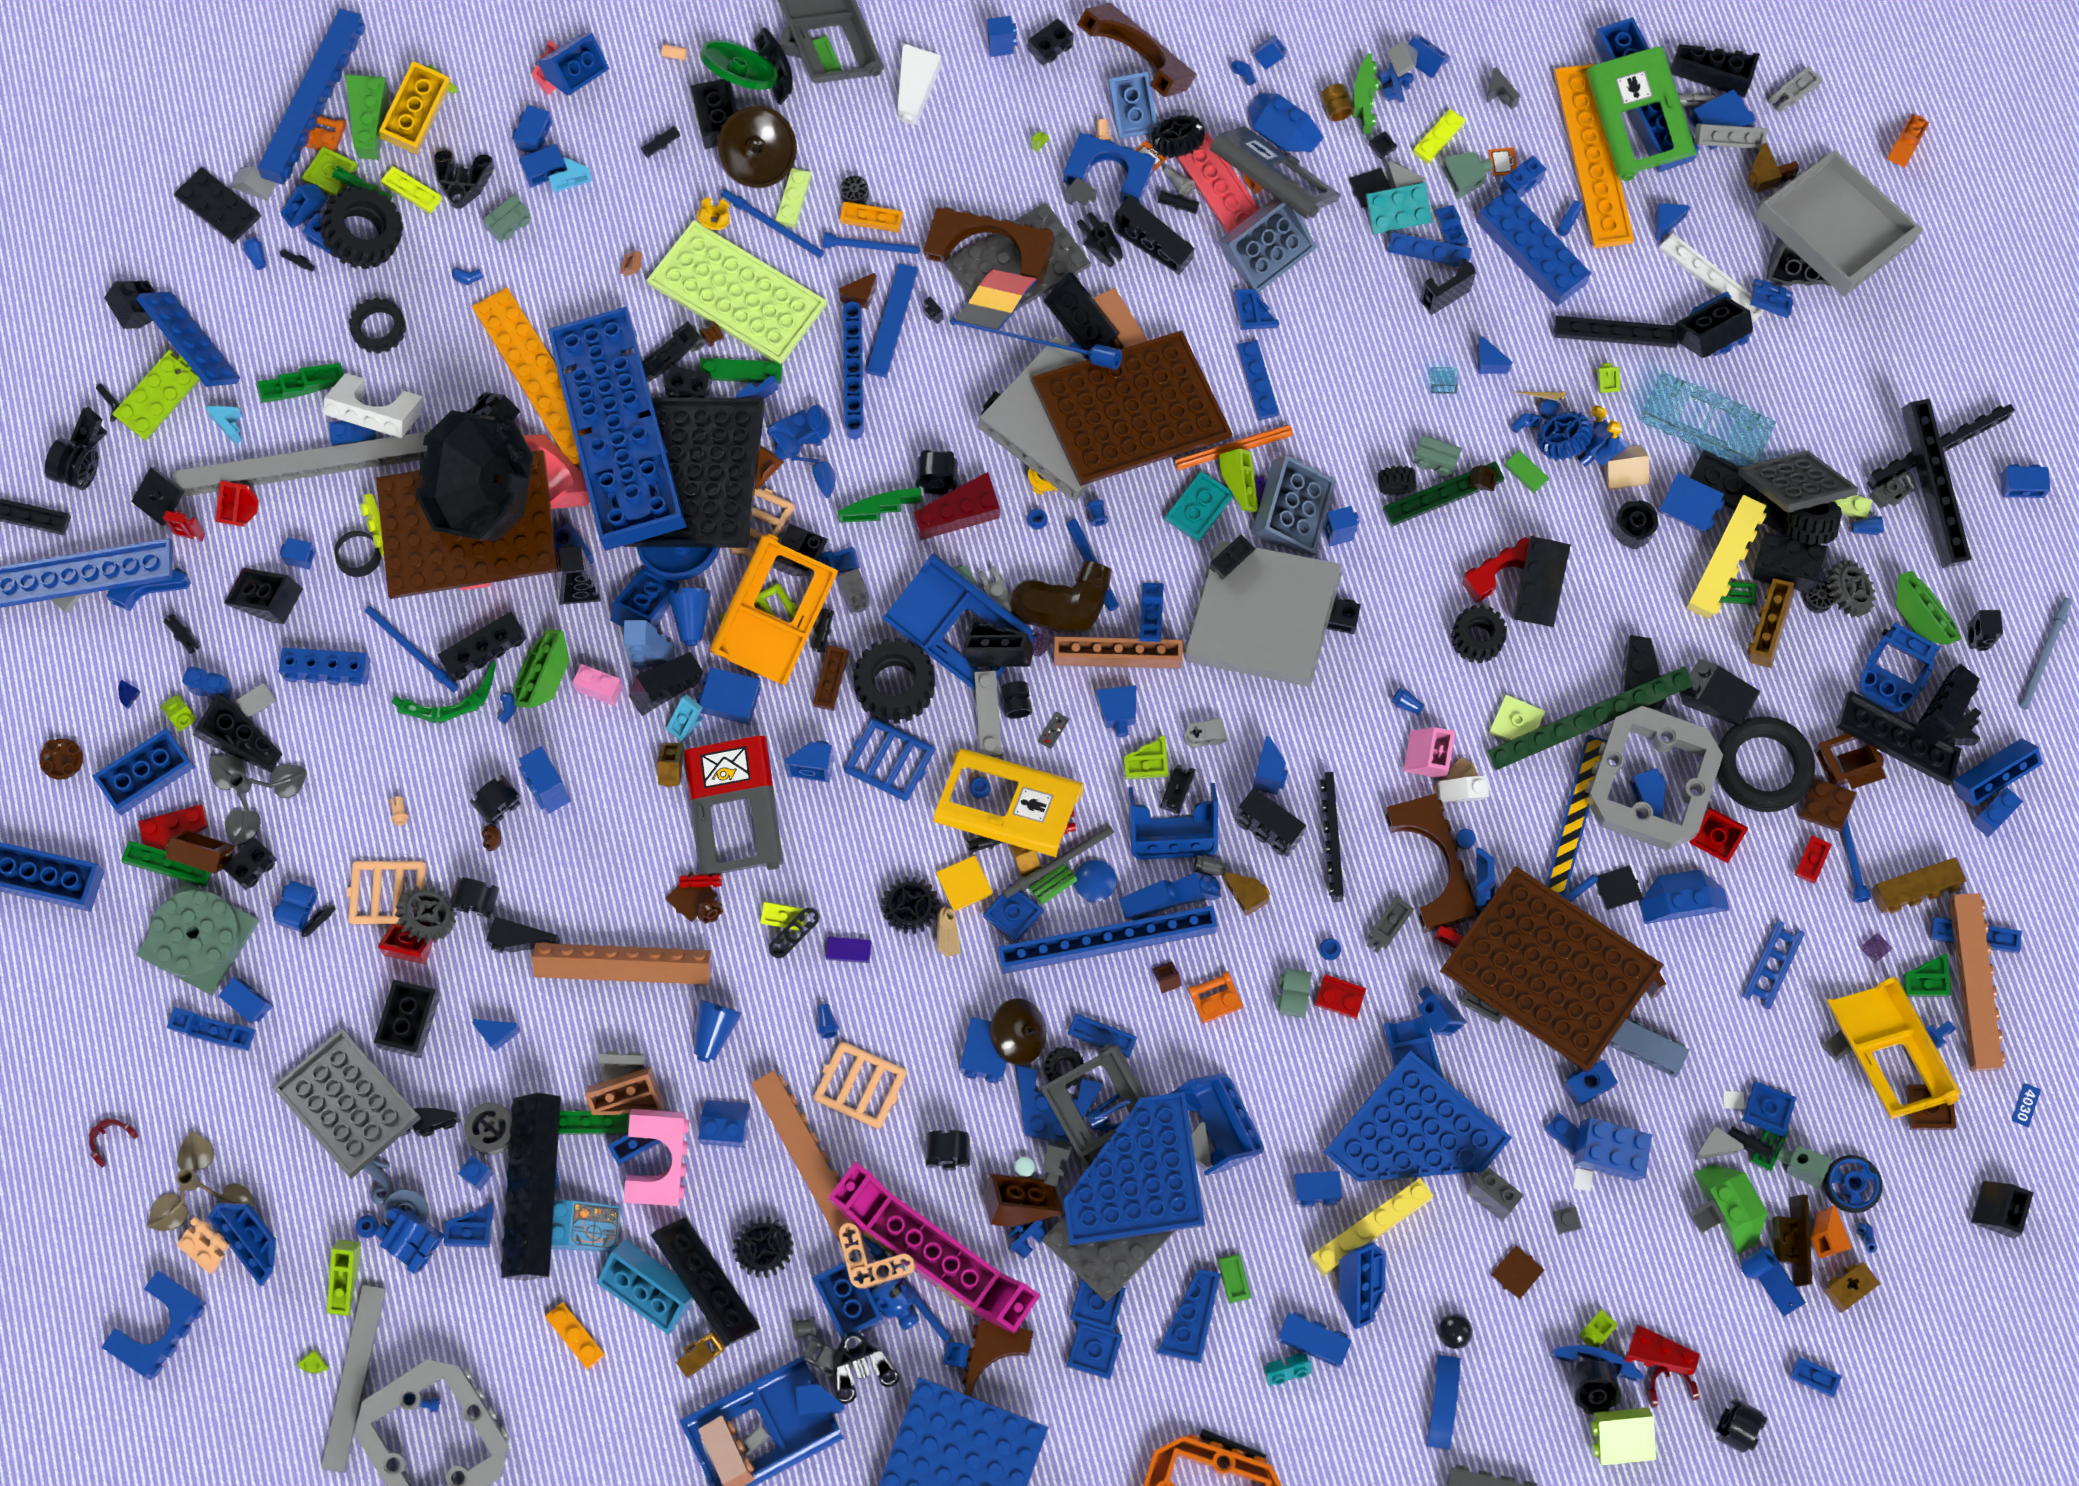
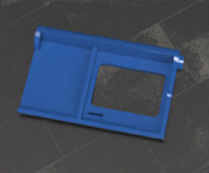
[882,553,1035,691]
[679,1356,844,1486]

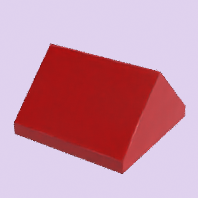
[1689,807,1748,863]
[378,924,433,965]

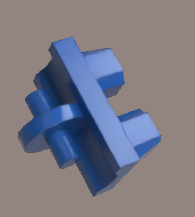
[1379,62,1414,103]
[1007,1220,1047,1259]

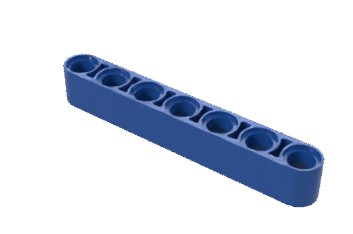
[843,302,864,439]

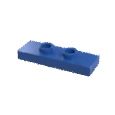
[1068,1013,1137,1058]

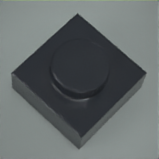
[1368,131,1397,159]
[923,297,943,324]

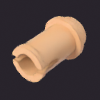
[661,43,687,61]
[1096,119,1111,141]
[389,796,409,826]

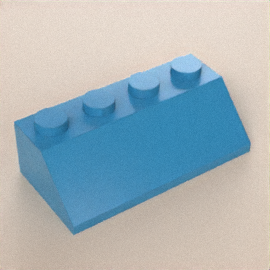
[596,1239,694,1335]

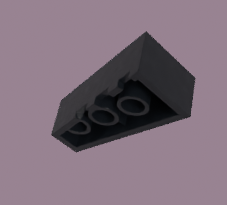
[1670,44,1760,98]
[556,545,601,605]
[1913,663,1980,746]

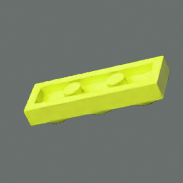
[1413,109,1466,164]
[381,166,443,214]
[360,493,384,556]

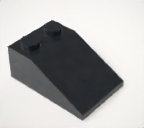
[224,568,303,624]
[1679,658,1760,727]

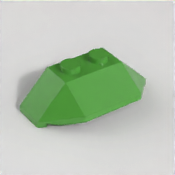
[1896,571,1962,645]
[513,629,569,708]
[1693,1164,1768,1255]

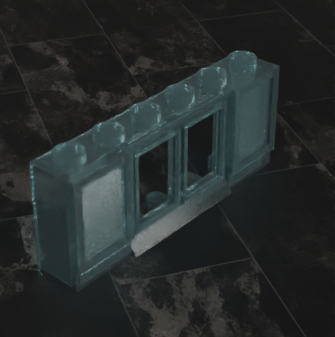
[1639,371,1777,467]

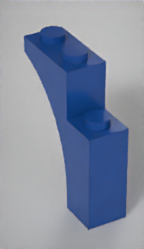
[1119,872,1221,921]

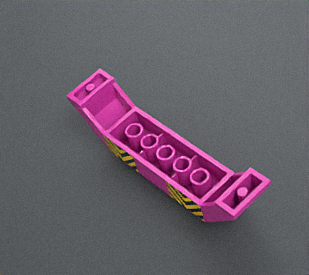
[828,1162,1041,1333]

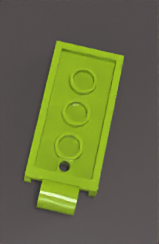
[112,349,200,442]

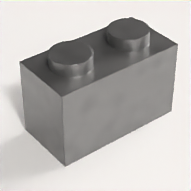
[839,569,870,613]

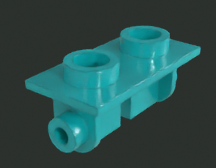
[1263,1353,1311,1386]

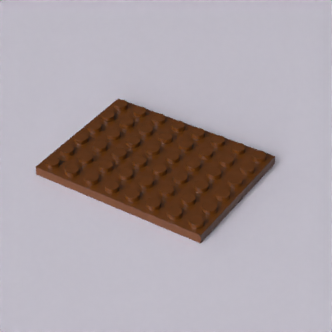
[1031,330,1232,486]
[376,450,559,599]
[1440,865,1664,1073]

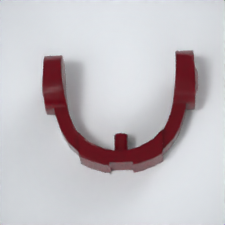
[88,1118,139,1168]
[1647,1366,1699,1408]

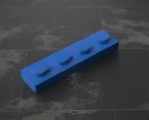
[1388,232,1472,267]
[1237,340,1279,421]
[1930,917,2022,954]

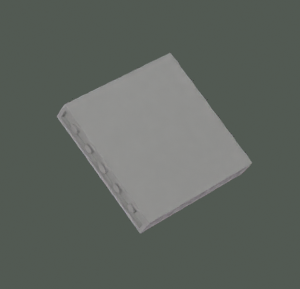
[1755,150,1924,297]
[977,336,1093,502]
[1183,540,1342,687]

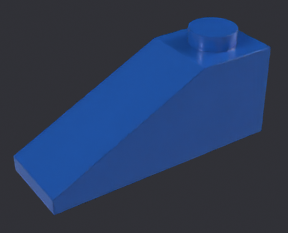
[1629,768,1666,819]

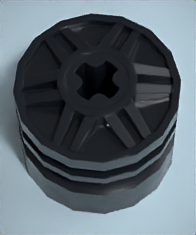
[44,438,99,490]

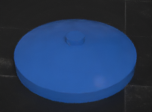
[637,547,720,581]

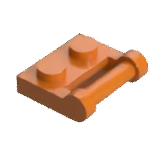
[304,116,347,152]
[1187,971,1243,1024]

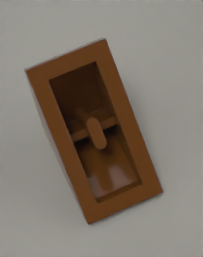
[838,273,877,310]

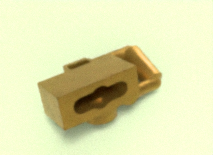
[676,1332,725,1379]

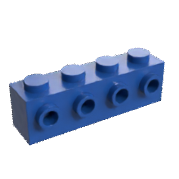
[278,648,371,686]
[1953,738,2043,806]

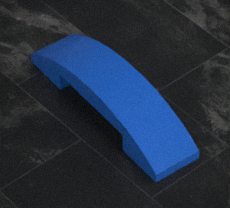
[1139,583,1164,642]
[166,1007,256,1051]
[1550,1345,1644,1383]
[1426,1354,1461,1450]

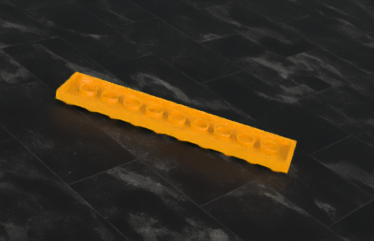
[1554,64,1634,249]
[471,287,592,467]

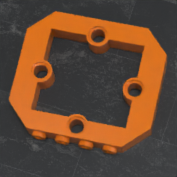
[1143,1434,1282,1486]

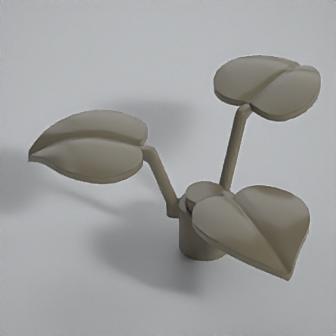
[147,1131,254,1231]

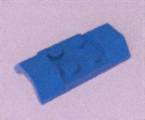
[1476,848,1495,914]
[1383,1016,1443,1078]

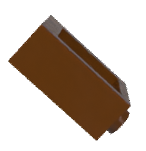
[1814,733,1884,786]
[165,830,235,873]

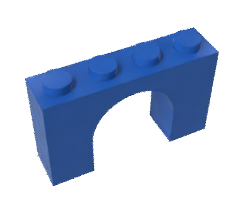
[1063,132,1156,203]
[101,1270,207,1380]

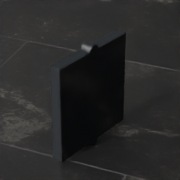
[1349,168,1391,208]
[1596,865,1643,910]

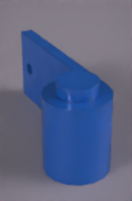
[1741,1246,1806,1317]

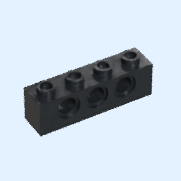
[437,611,527,682]

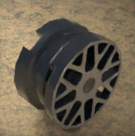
[840,175,869,205]
[1804,580,1834,613]

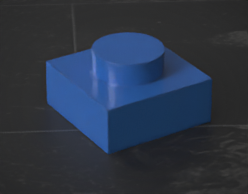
[943,1342,970,1368]

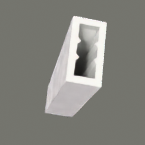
[898,44,942,125]

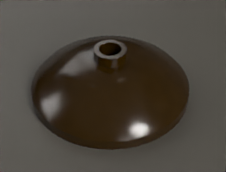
[990,998,1047,1065]

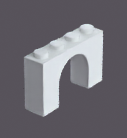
[324,373,423,438]

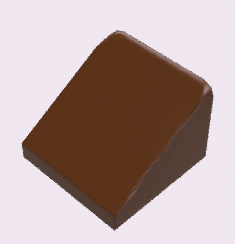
[1152,961,1182,993]

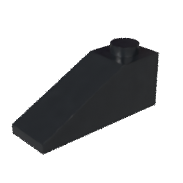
[486,917,560,953]

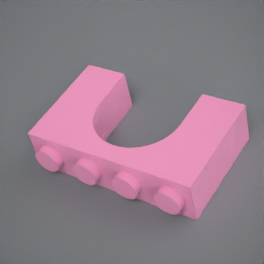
[624,1109,689,1206]

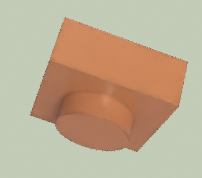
[620,250,643,276]

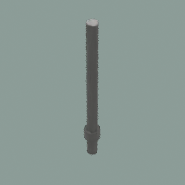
[1002,826,1114,899]

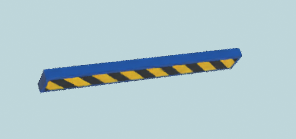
[1545,734,1606,897]

